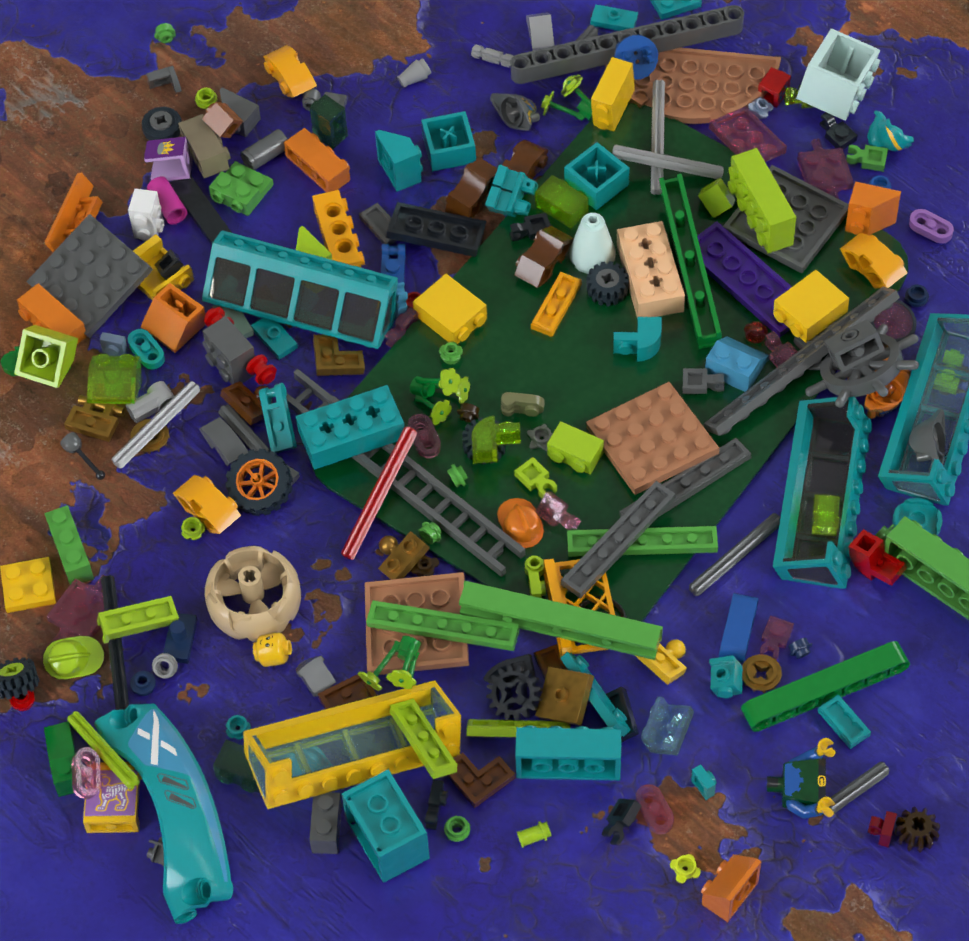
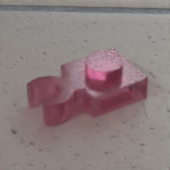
[385,307,418,348]
[760,615,794,661]

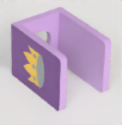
[144,136,193,181]

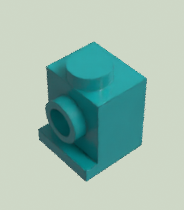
[709,655,743,698]

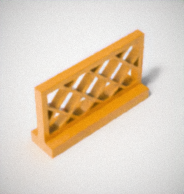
[543,559,615,658]

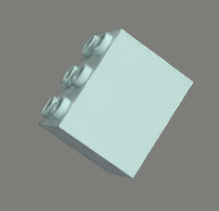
[796,28,881,121]

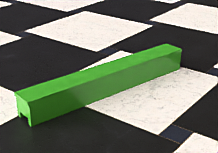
[459,581,663,660]

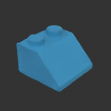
[705,337,770,392]

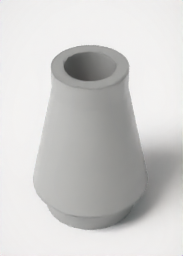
[397,58,431,88]

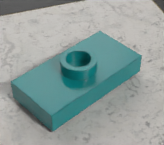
[590,4,638,31]
[251,318,298,360]
[818,694,871,749]

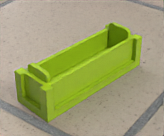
[97,596,179,644]

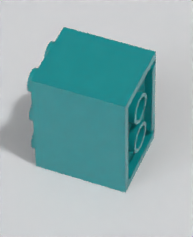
[342,769,430,883]

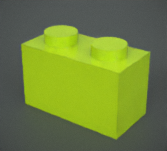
[547,421,604,474]

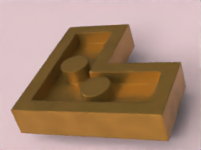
[313,334,365,376]

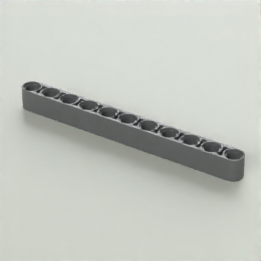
[510,5,744,84]

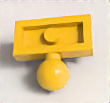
[636,639,687,685]

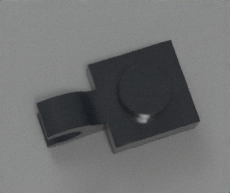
[819,112,858,152]
[510,212,551,241]
[602,799,642,845]

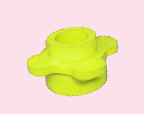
[670,854,701,883]

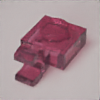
[764,331,798,367]
[535,491,581,530]

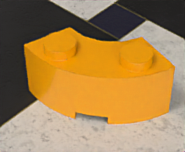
[263,45,317,97]
[840,233,907,288]
[173,475,241,534]

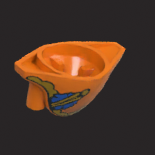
[864,371,909,419]

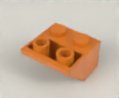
[141,283,205,353]

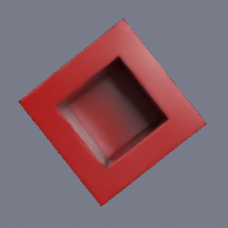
[758,67,791,108]

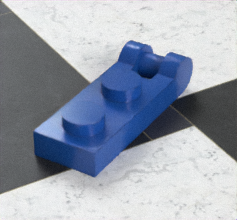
[381,244,406,300]

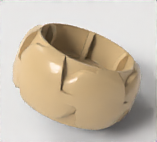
[204,546,301,642]

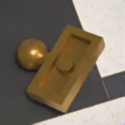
[378,531,430,580]

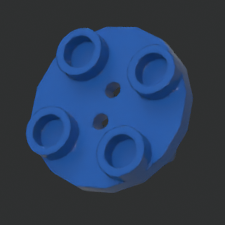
[614,35,658,80]

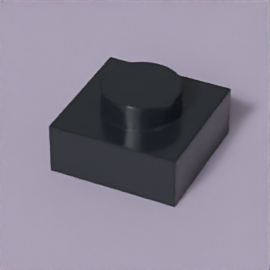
[154,249,184,280]

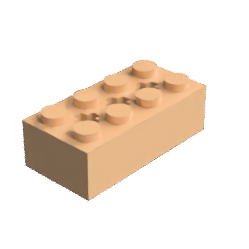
[617,221,685,319]

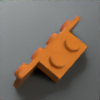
[45,173,103,252]

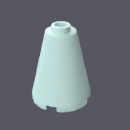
[569,213,616,274]

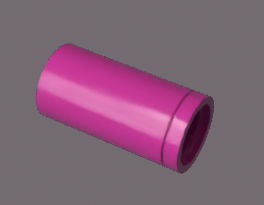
[147,176,188,224]

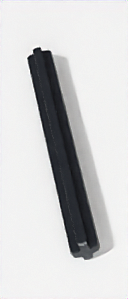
[101,575,129,710]

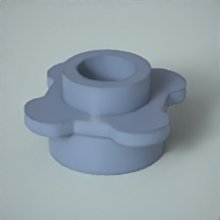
[748,97,773,119]

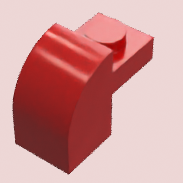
[848,529,906,586]

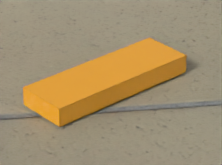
[531,272,582,337]

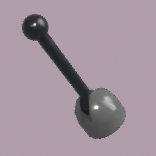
[60,432,105,480]

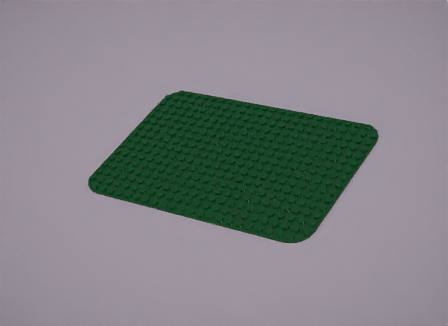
[310,103,909,622]

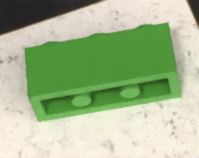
[44,505,94,587]

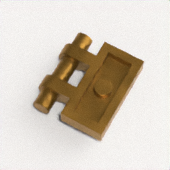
[64,395,125,442]

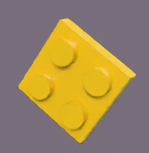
[0,557,56,613]

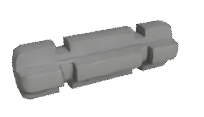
[471,45,513,68]

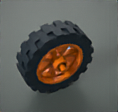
[225,449,293,516]

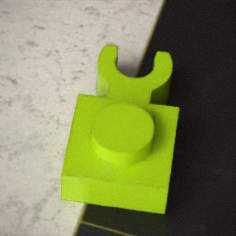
[514,457,557,500]

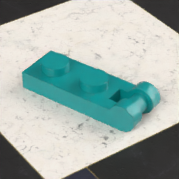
[259,383,297,454]

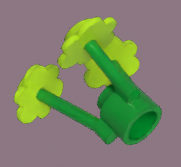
[541,74,592,121]

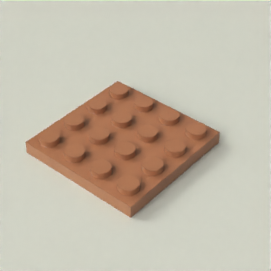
[586,382,719,495]
[365,572,469,675]

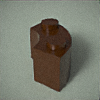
[502,140,549,194]
[445,158,498,218]
[514,226,574,288]

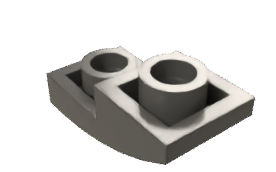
[199,417,248,466]

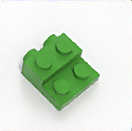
[209,161,274,216]

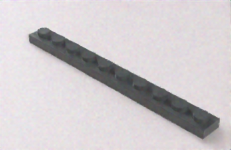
[704,287,900,436]

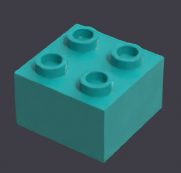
[421,111,476,171]
[564,142,629,210]

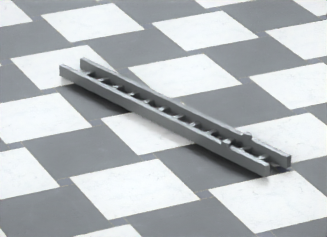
[286,369,525,577]

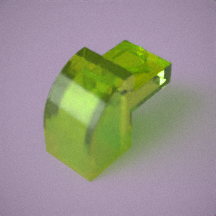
[472,416,521,463]
[811,494,840,536]

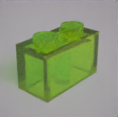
[535,175,588,229]

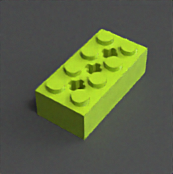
[728,148,796,254]

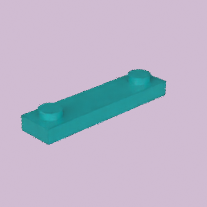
[560,652,631,737]

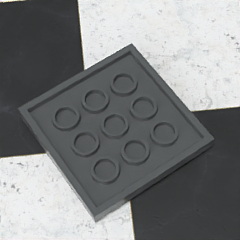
[723,165,849,273]
[26,214,153,338]

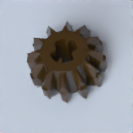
[894,806,940,853]

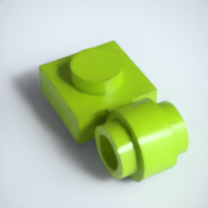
[525,556,546,598]

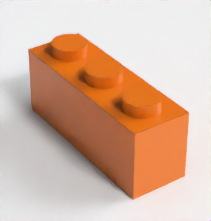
[284,128,350,192]
[17,283,87,344]

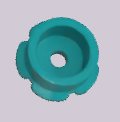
[226,715,251,740]

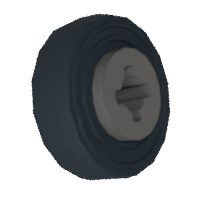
[142,107,182,140]

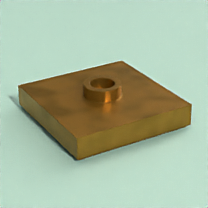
[535,667,594,726]

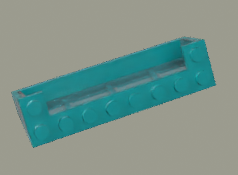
[878,313,969,506]

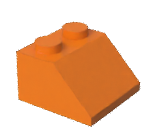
[845,181,901,235]
[701,854,761,922]

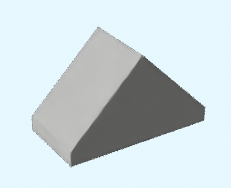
[526,12,554,51]

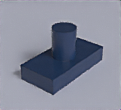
[163,613,198,664]

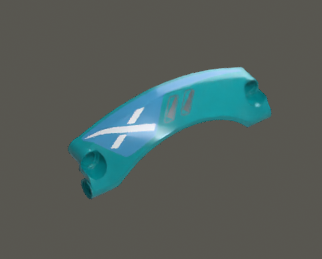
[94,704,233,924]

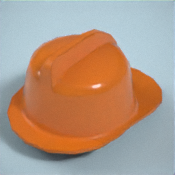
[497,498,544,548]

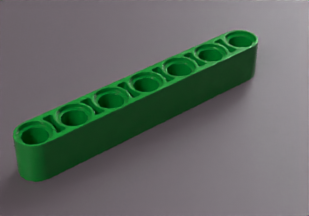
[741,641,910,732]

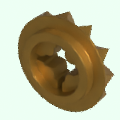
[131,419,170,454]
[742,654,782,693]

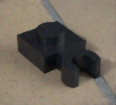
[425,779,448,830]

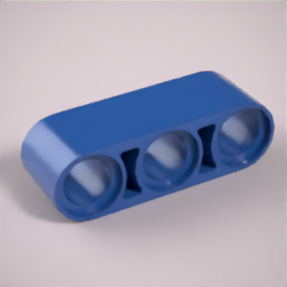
[719,593,759,663]

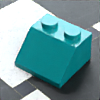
[375,130,423,192]

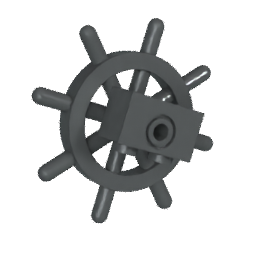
[805,319,919,408]

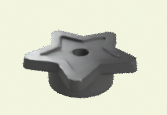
[527,424,553,451]

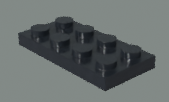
[386,202,487,257]

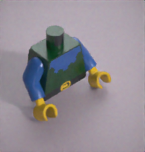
[766,738,836,819]

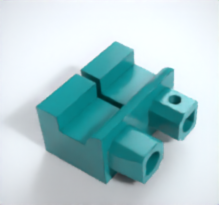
[485,164,538,218]

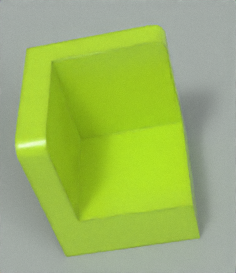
[698,177,735,217]

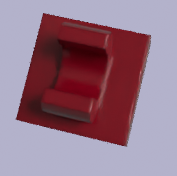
[868,811,897,848]

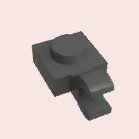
[683,368,724,394]

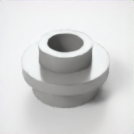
[152,653,178,679]

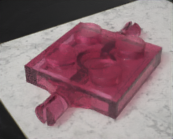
[797,138,854,200]
[46,574,105,642]

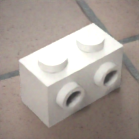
[128,189,164,241]

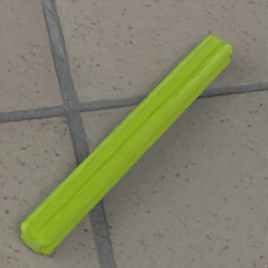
[67,711,140,789]

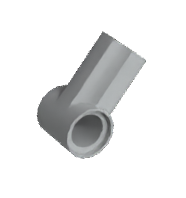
[126,381,174,423]

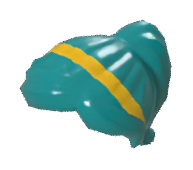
[867,110,914,151]

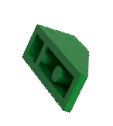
[44,721,84,797]

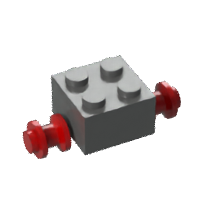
[202,307,277,385]

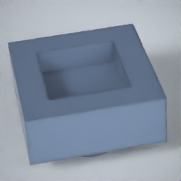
[100,332,128,357]

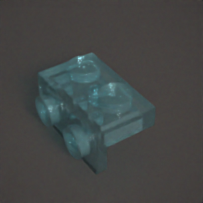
[641,696,694,756]

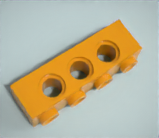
[312,190,365,268]

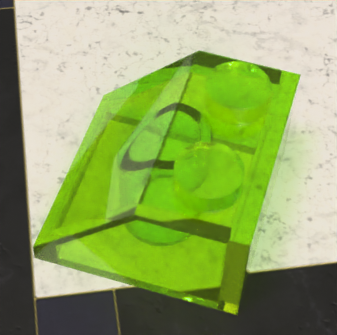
[87,354,142,404]

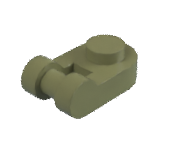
[501,392,545,416]

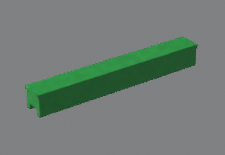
[659,173,722,349]

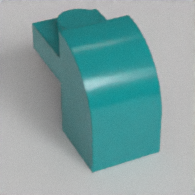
[613,317,662,362]

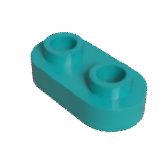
[128,329,165,369]

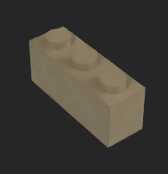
[178,114,231,178]

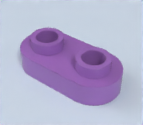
[909,209,954,243]

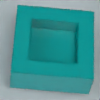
[691,764,716,800]

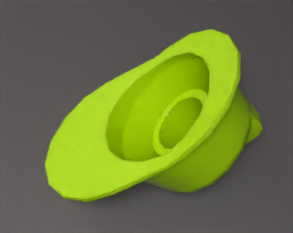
[43,636,104,679]

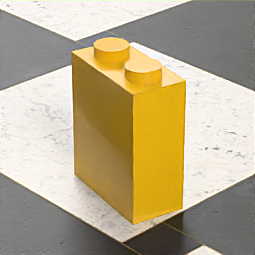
[591,57,635,132]
[773,270,849,343]
[413,274,487,344]

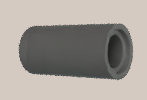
[240,129,288,170]

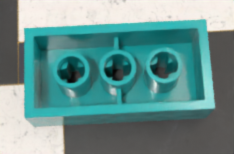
[296,385,404,470]
[516,725,621,781]

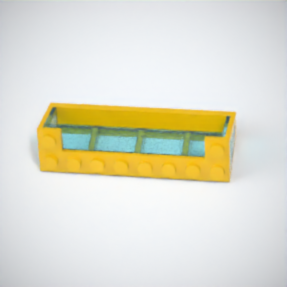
[243,680,461,809]

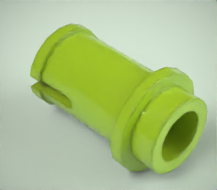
[516,821,551,848]

